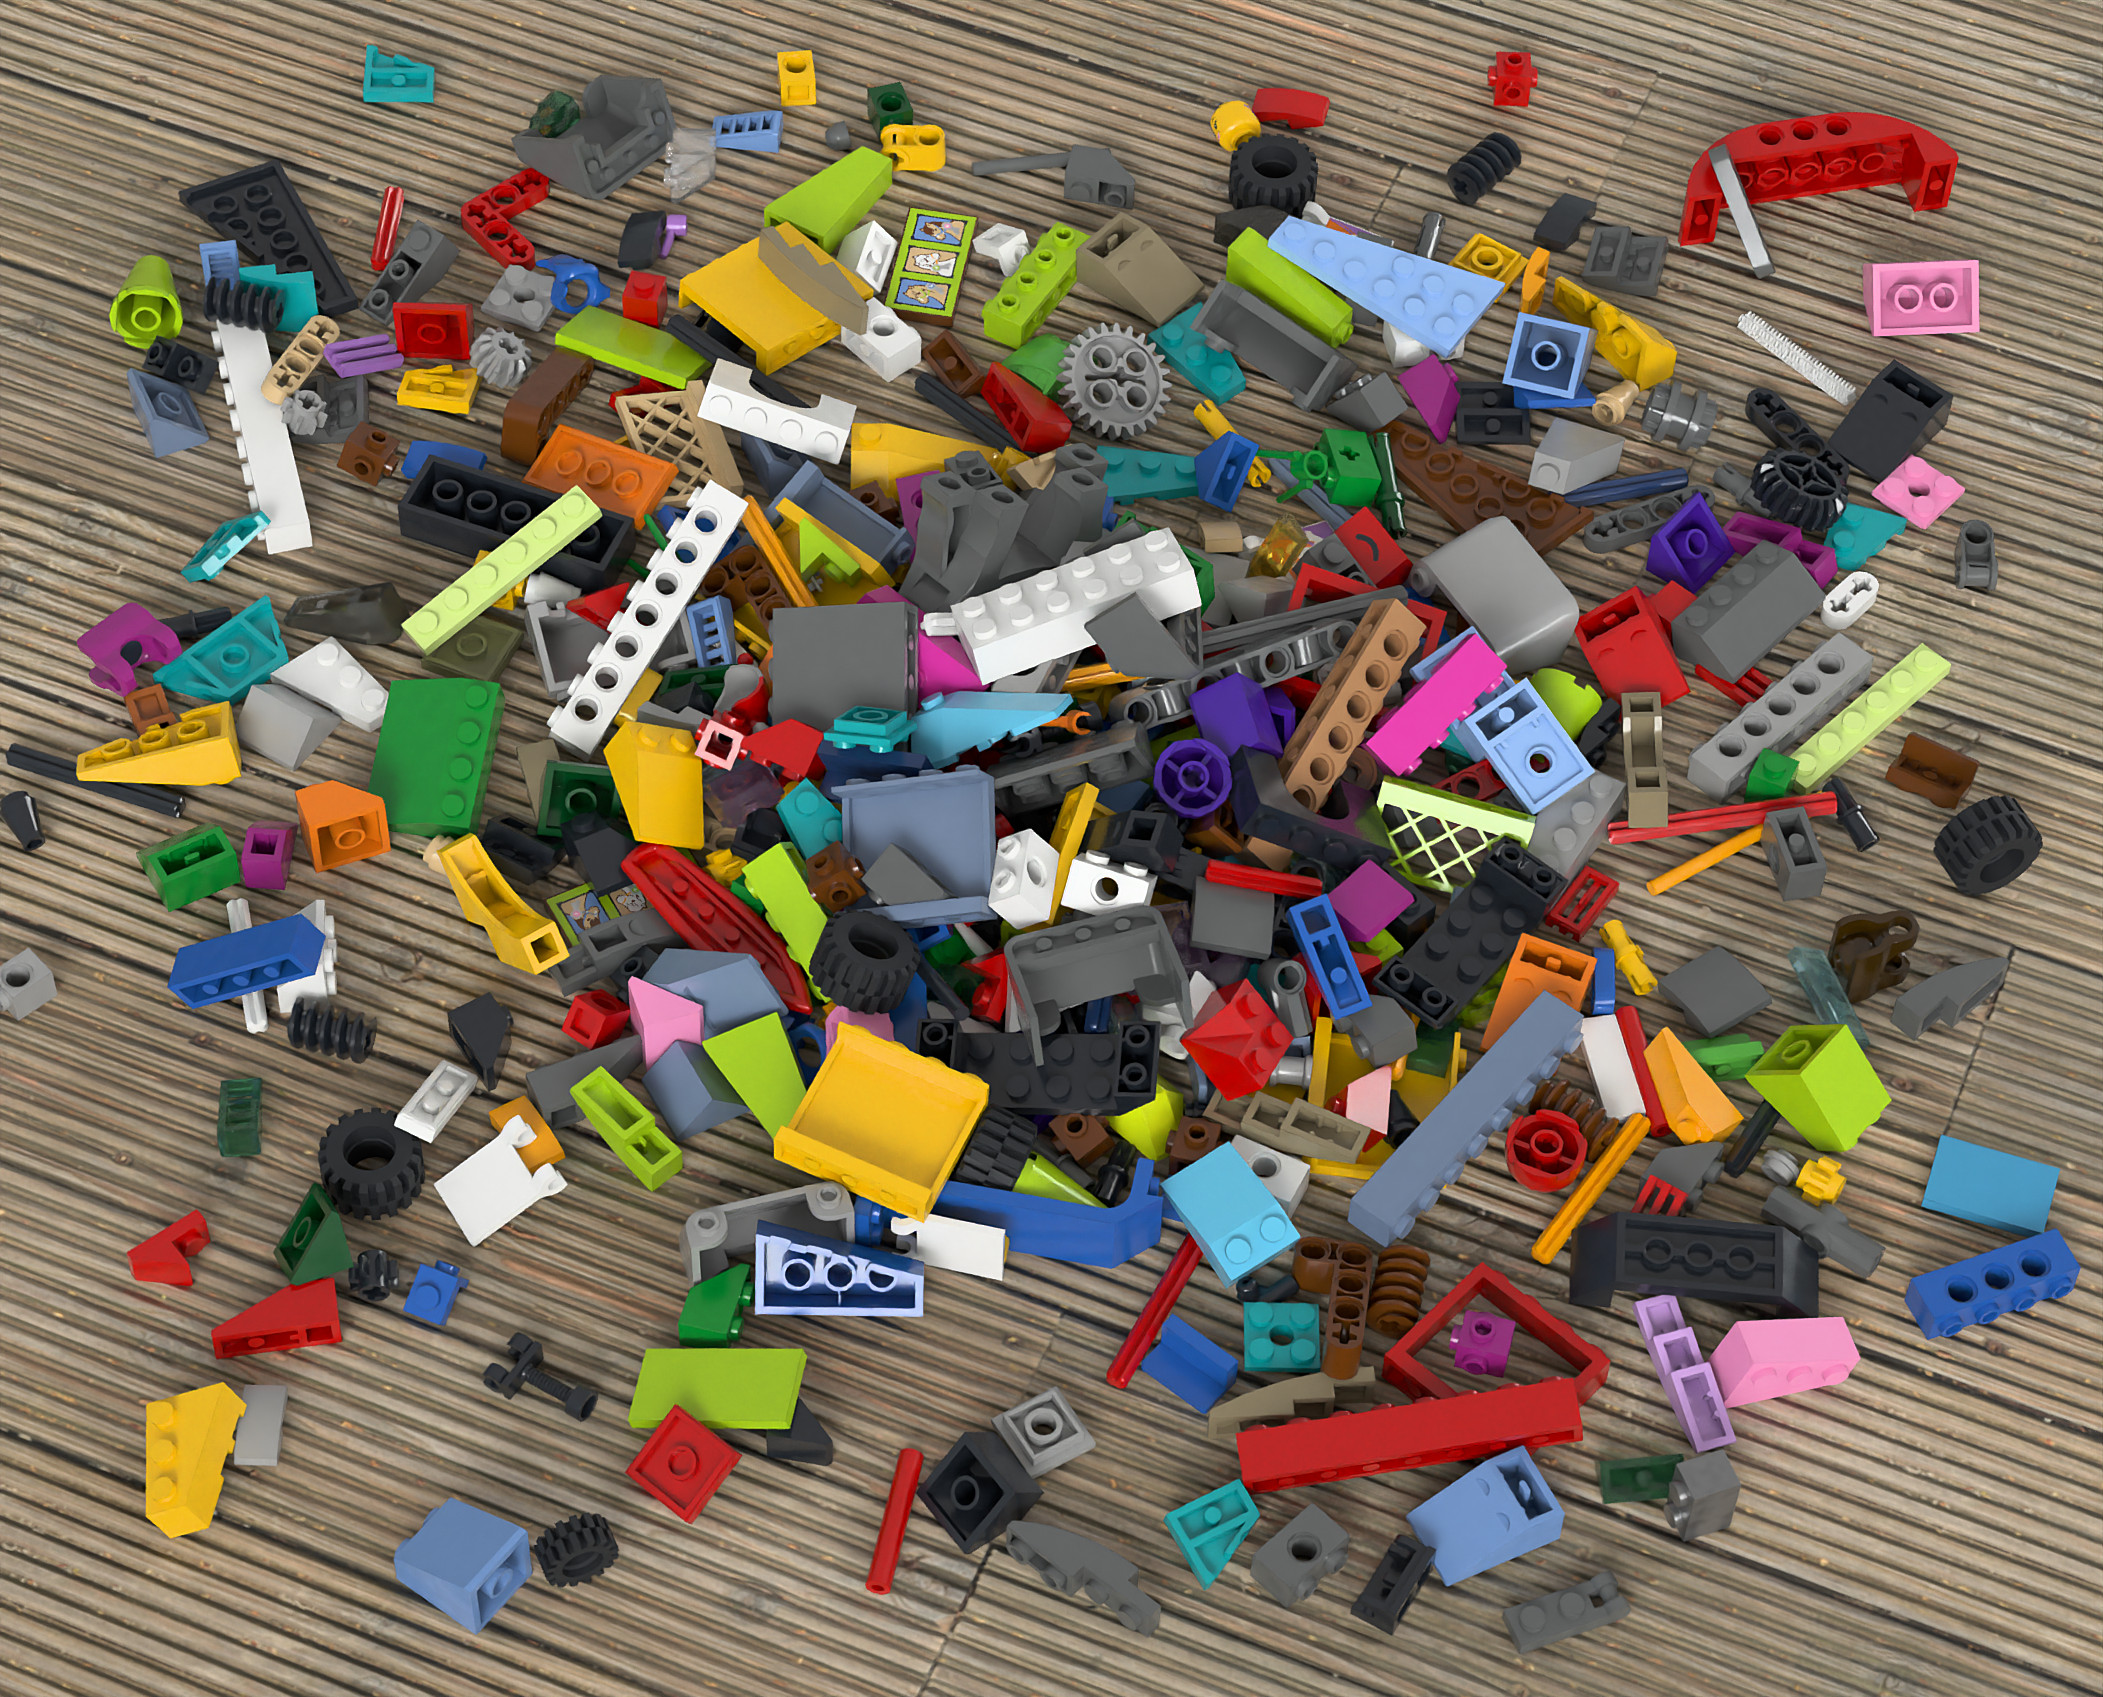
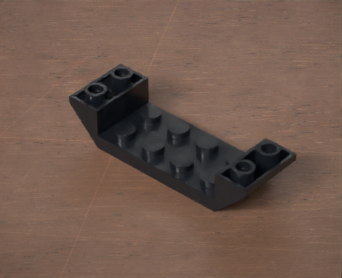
[1371,836,1569,1030]
[915,1018,1161,1116]
[1569,1211,1819,1320]

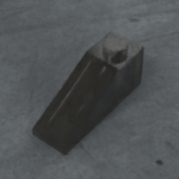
[283,581,411,645]

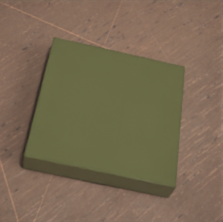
[421,615,524,683]

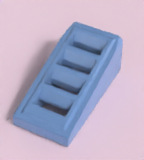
[709,111,783,153]
[199,240,240,290]
[686,595,737,668]

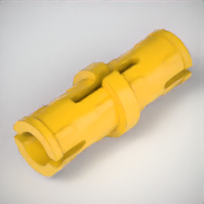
[1599,920,1658,996]

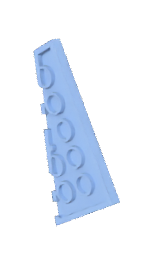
[1267,216,1506,359]

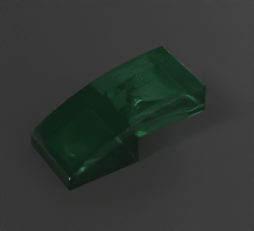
[1406,1018,1462,1078]

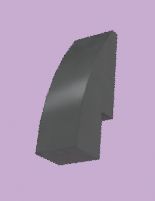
[1890,957,2010,1041]

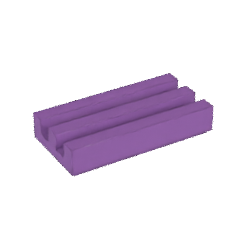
[323,334,405,378]

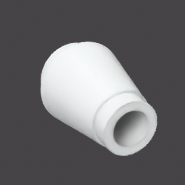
[524,572,582,609]

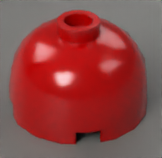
[1504,1109,1588,1193]

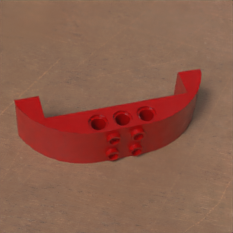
[1678,112,1959,247]

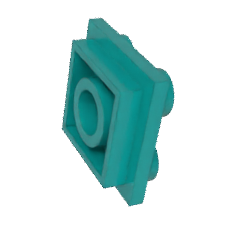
[824,706,917,753]
[1243,1302,1320,1373]

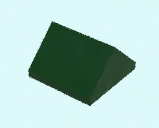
[537,759,621,837]
[273,1182,354,1286]

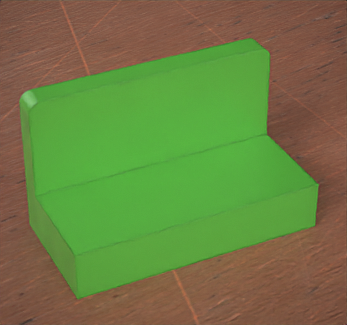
[1681,1033,1765,1083]

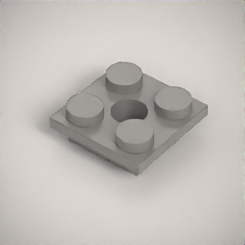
[481,265,568,332]
[991,1386,1096,1479]

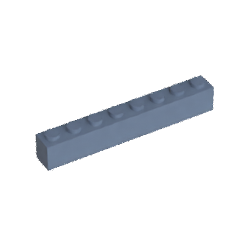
[1347,990,1584,1248]

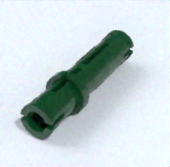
[1368,432,1408,540]

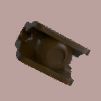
[1827,910,1920,1003]

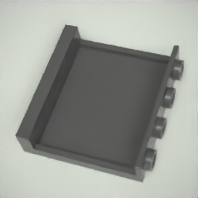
[768,601,918,766]

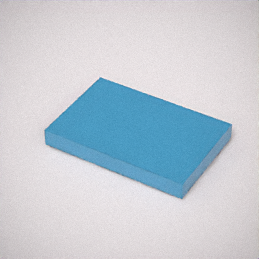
[1921,1135,2060,1238]

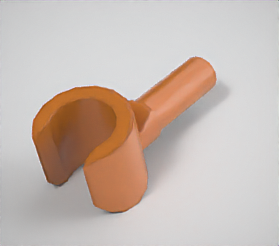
[1040,710,1091,735]

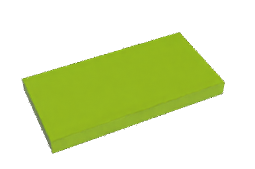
[555,305,712,390]
[628,1348,807,1429]

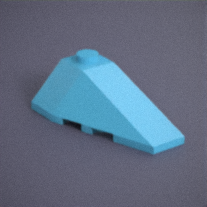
[911,691,1073,770]

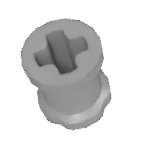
[1269,1054,1313,1091]

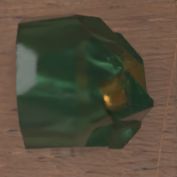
[529,90,580,138]

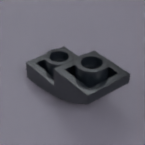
[1533,193,1597,251]
[618,210,667,270]
[142,335,219,395]
[1578,698,1621,770]

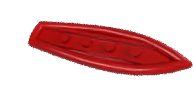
[621,842,813,1015]

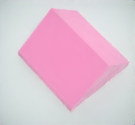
[628,976,705,1072]

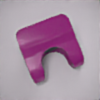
[76,603,183,697]

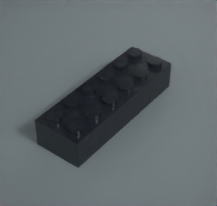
[397,454,636,594]

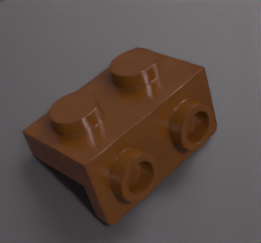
[1885,732,1980,810]

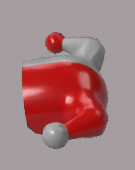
[713,653,771,736]

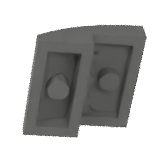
[1582,226,1669,296]
[290,374,369,444]
[1189,876,1274,960]
[1657,946,1772,1039]

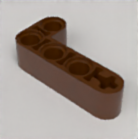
[501,346,595,467]
[698,545,793,634]
[1291,1236,1373,1380]

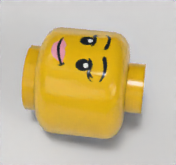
[1210,100,1261,151]

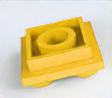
[1448,233,1529,303]

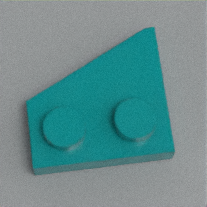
[363,45,435,102]
[181,510,271,583]

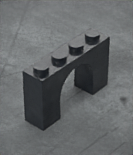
[1228,745,1393,872]

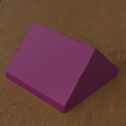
[1328,859,1414,942]

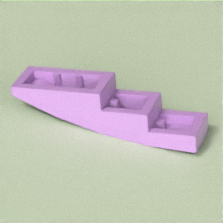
[1632,1295,1737,1454]

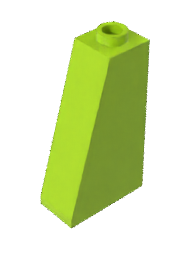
[764,146,892,255]
[1226,227,1354,349]
[702,1012,809,1168]

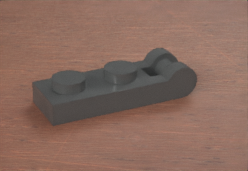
[1502,1571,1631,1654]

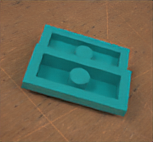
[239,264,319,332]

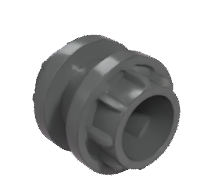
[1641,379,1718,452]

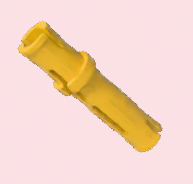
[1194,400,1271,487]

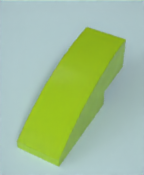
[570,1066,683,1192]

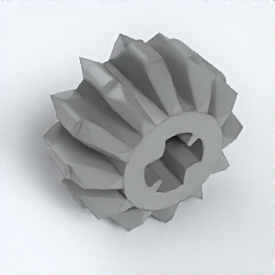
[469,326,532,389]

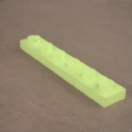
[401,485,602,656]
[1789,643,1951,795]

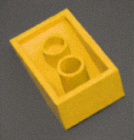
[603,720,704,850]

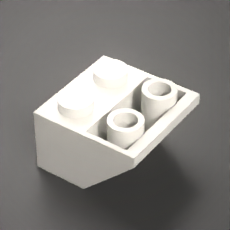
[277,900,338,1013]

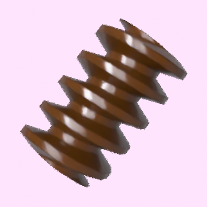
[1528,1079,1619,1163]
[1366,1244,1431,1340]

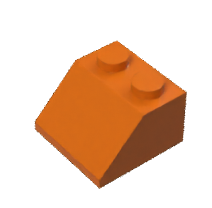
[295,780,391,873]

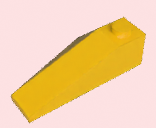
[851,423,998,506]

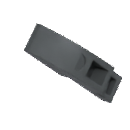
[548,908,689,997]
[1006,1520,1161,1638]

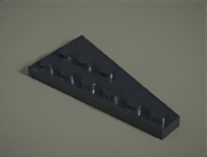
[178,159,359,318]

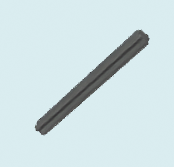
[1202,585,1408,655]

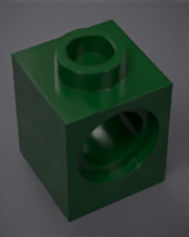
[867,82,913,142]

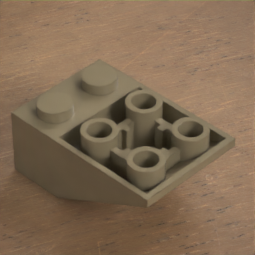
[1076,211,1205,327]

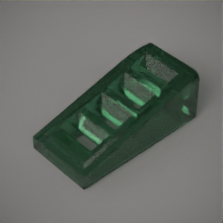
[217,1078,263,1157]

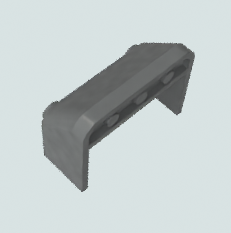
[1190,278,1359,413]
[1083,518,1204,680]
[1004,905,1194,1066]

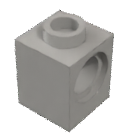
[0,948,58,1021]

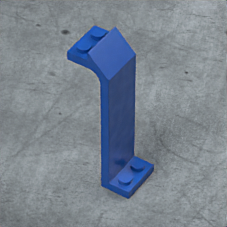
[854,1157,1163,1269]

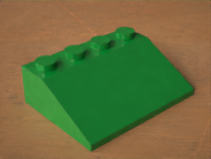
[367,678,506,841]

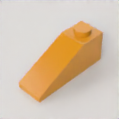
[1643,1027,1744,1146]

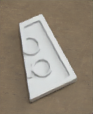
[270,636,389,733]

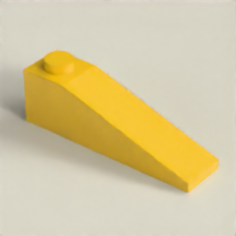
[1552,276,1677,393]
[76,701,242,786]

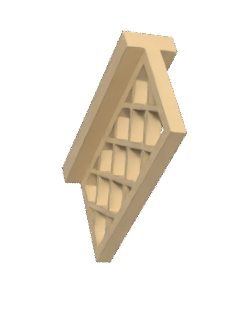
[615,380,744,510]

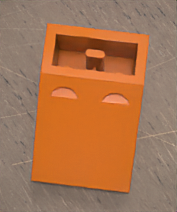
[1479,933,1598,1077]

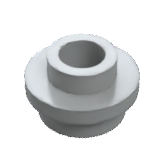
[1761,1149,1800,1186]

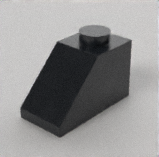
[447,992,514,1092]

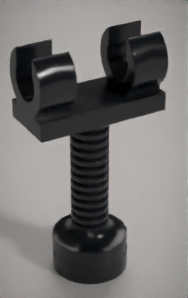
[997,700,1103,758]
[481,1332,598,1422]

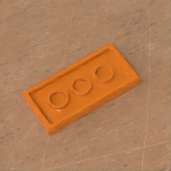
[522,423,679,530]

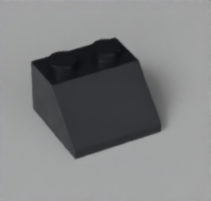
[915,1432,1044,1554]

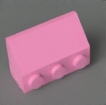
[1863,259,1979,336]

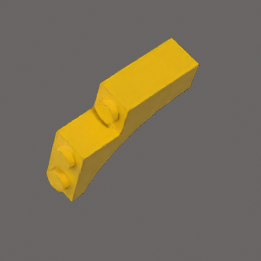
[436,833,570,975]

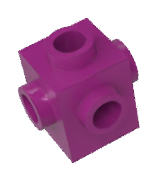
[1449,1310,1516,1378]

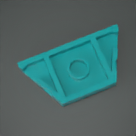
[152,595,289,706]

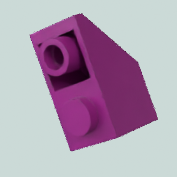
[241,820,298,890]

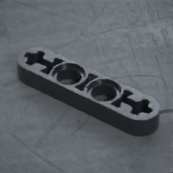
[1745,388,1850,487]

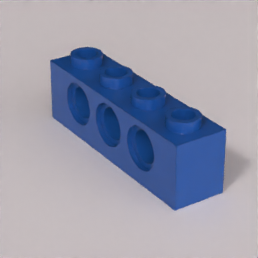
[1904,1228,2081,1340]

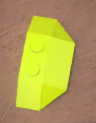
[1105,1073,1184,1163]

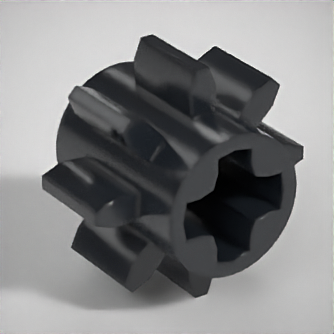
[348,1250,399,1302]

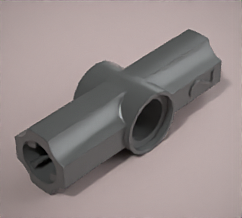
[1760,1185,1886,1279]

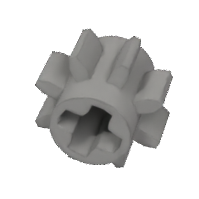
[280,389,328,436]

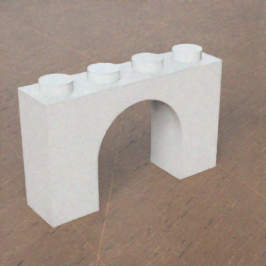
[697,358,857,465]

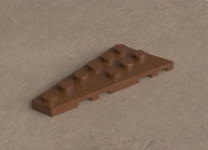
[1367,419,1594,558]

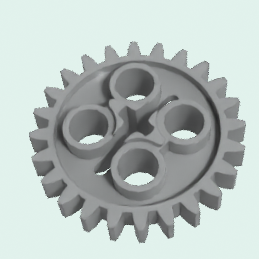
[1056,323,1172,441]

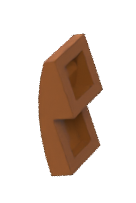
[124,683,177,738]

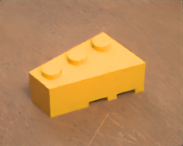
[146,1382,247,1539]

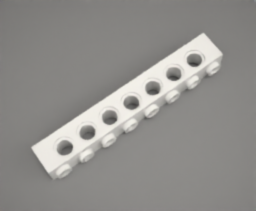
[546,480,749,763]

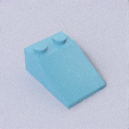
[1160,1141,1301,1289]

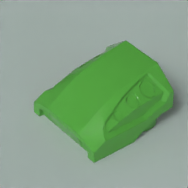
[1001,333,1098,403]

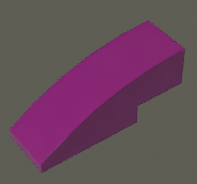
[1722,511,1838,590]

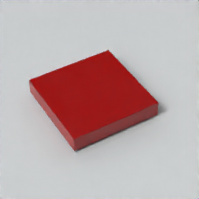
[624,1403,743,1525]

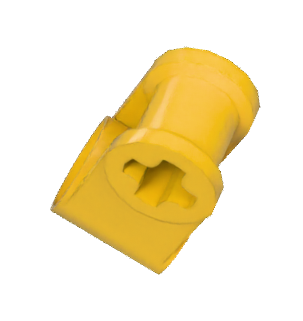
[879,124,946,172]

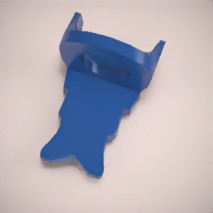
[536,254,610,314]

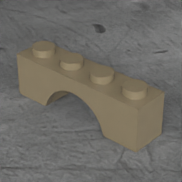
[1621,692,1668,828]

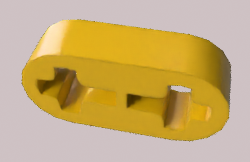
[613,667,664,728]

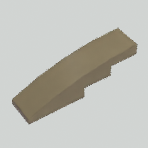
[758,226,869,336]
[1202,1089,1371,1164]
[1207,1366,1375,1439]

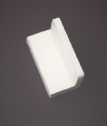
[836,220,898,296]

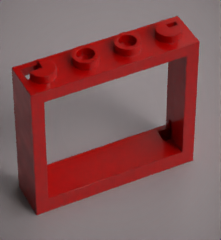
[1267,562,1447,734]
[1381,1262,1611,1460]

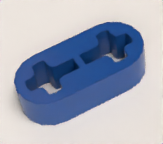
[1590,947,1615,1016]

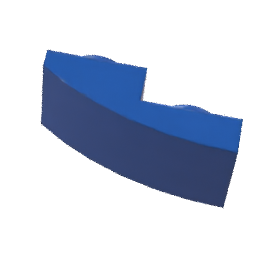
[401,441,488,479]

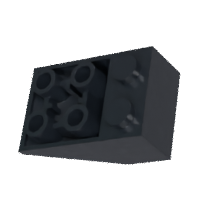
[1827,359,1954,483]

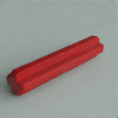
[370,186,405,271]
[1205,859,1322,900]

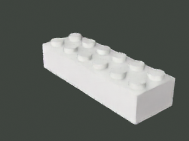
[950,527,1202,685]

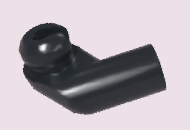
[1236,1274,1299,1305]

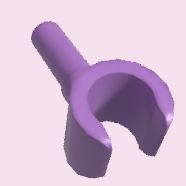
[658,214,688,259]

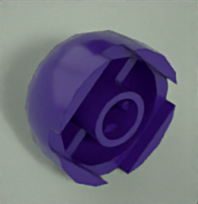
[1153,738,1232,819]

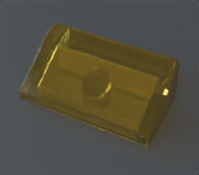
[1249,512,1309,578]

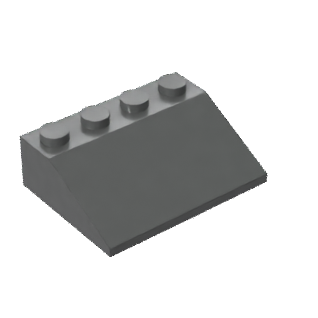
[986,720,1155,818]

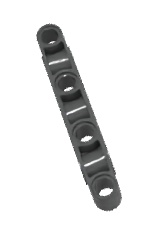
[1108,617,1357,729]

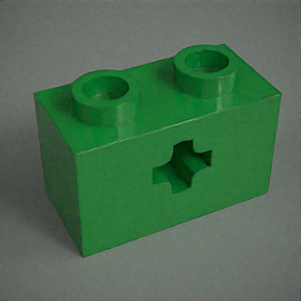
[1313,428,1382,507]

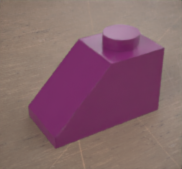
[1397,354,1460,445]

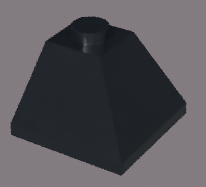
[559,810,644,898]

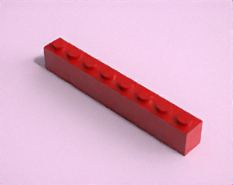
[1235,1376,1583,1495]

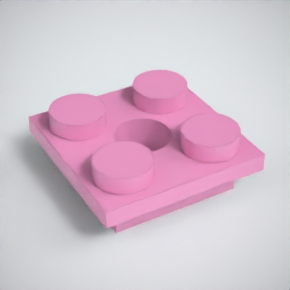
[1872,454,1965,529]

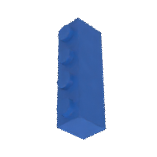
[167,913,326,1009]

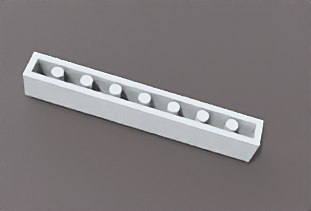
[211,319,313,554]

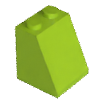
[1744,1024,1892,1152]

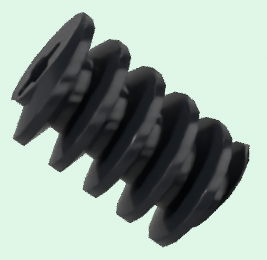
[1447,132,1522,205]
[203,276,285,334]
[287,997,377,1064]

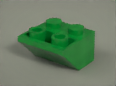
[136,822,241,912]

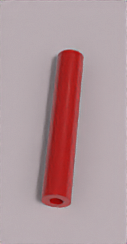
[1614,1006,1673,1137]
[865,1448,924,1595]

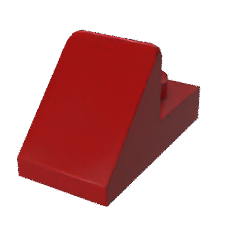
[566,582,649,644]
[960,947,1008,1022]
[126,1209,210,1286]

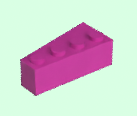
[856,585,994,709]
[1357,633,1508,777]

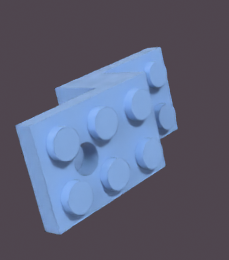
[1409,626,1595,816]

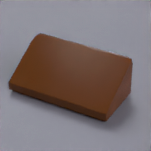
[921,329,986,399]

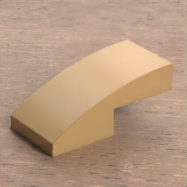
[1197,521,1243,553]

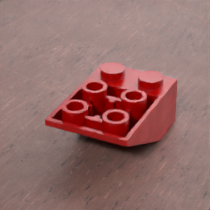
[1574,585,1691,722]

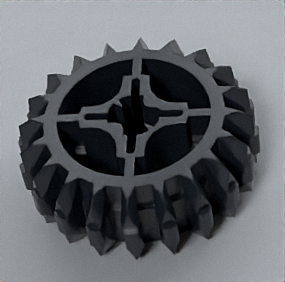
[1750,447,1849,532]

